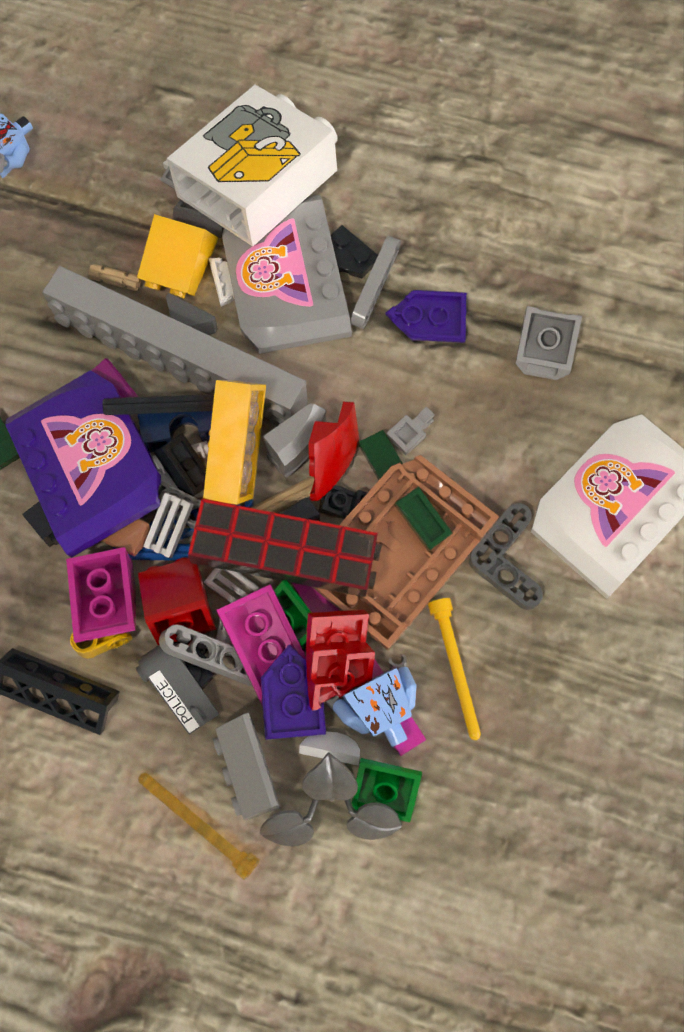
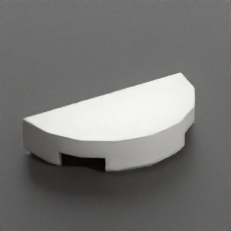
[209,258,234,307]
[299,731,360,766]

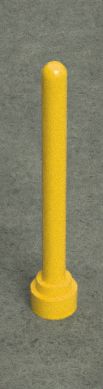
[428,598,481,740]

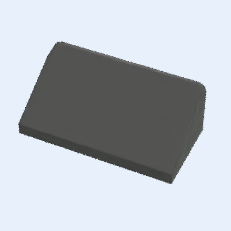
[173,200,224,238]

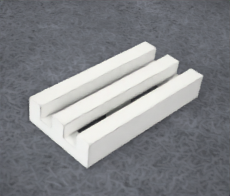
[143,493,194,558]
[204,561,261,603]

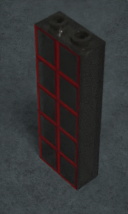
[188,499,382,597]

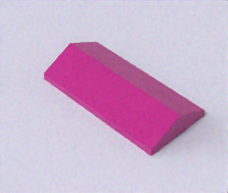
[216,584,306,707]

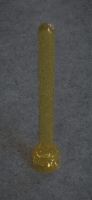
[138,773,260,880]

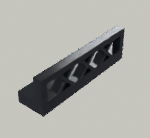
[0,648,120,735]

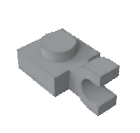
[386,407,434,455]

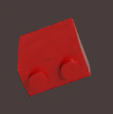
[138,556,216,645]

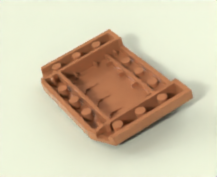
[309,455,499,650]

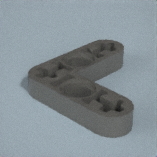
[469,503,543,610]

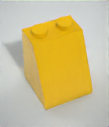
[137,214,218,298]

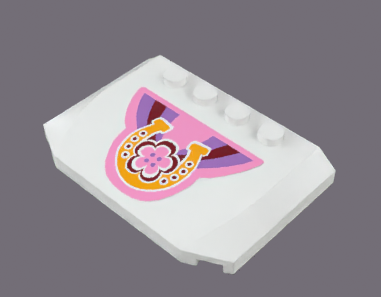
[531,414,684,599]

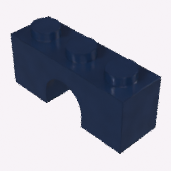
[138,411,213,453]

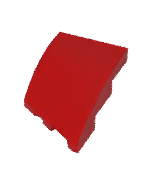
[309,401,360,501]
[306,610,375,711]

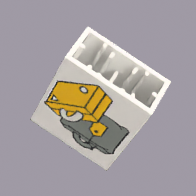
[167,85,337,246]

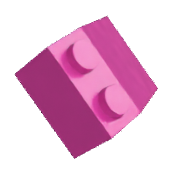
[66,547,136,643]

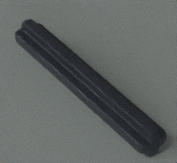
[102,394,214,415]

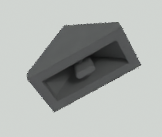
[166,293,218,335]

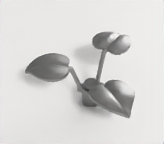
[260,752,402,847]

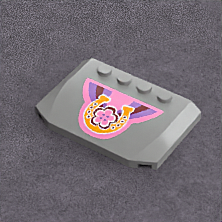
[222,195,352,354]

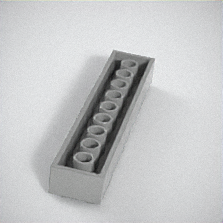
[42,266,308,427]

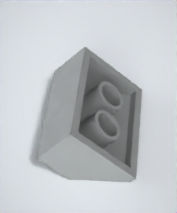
[213,713,281,821]

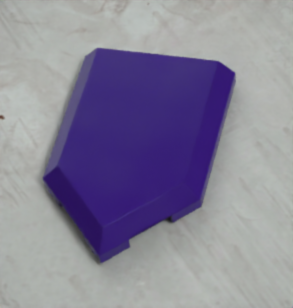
[385,290,467,343]
[261,645,326,740]

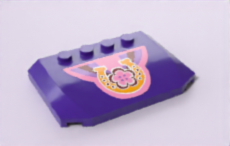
[5,370,161,558]

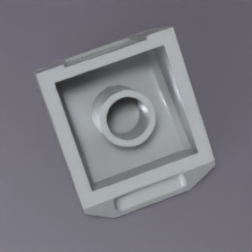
[516,306,582,380]
[263,403,326,478]

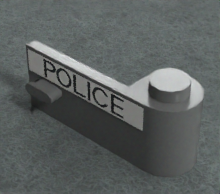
[136,644,219,735]

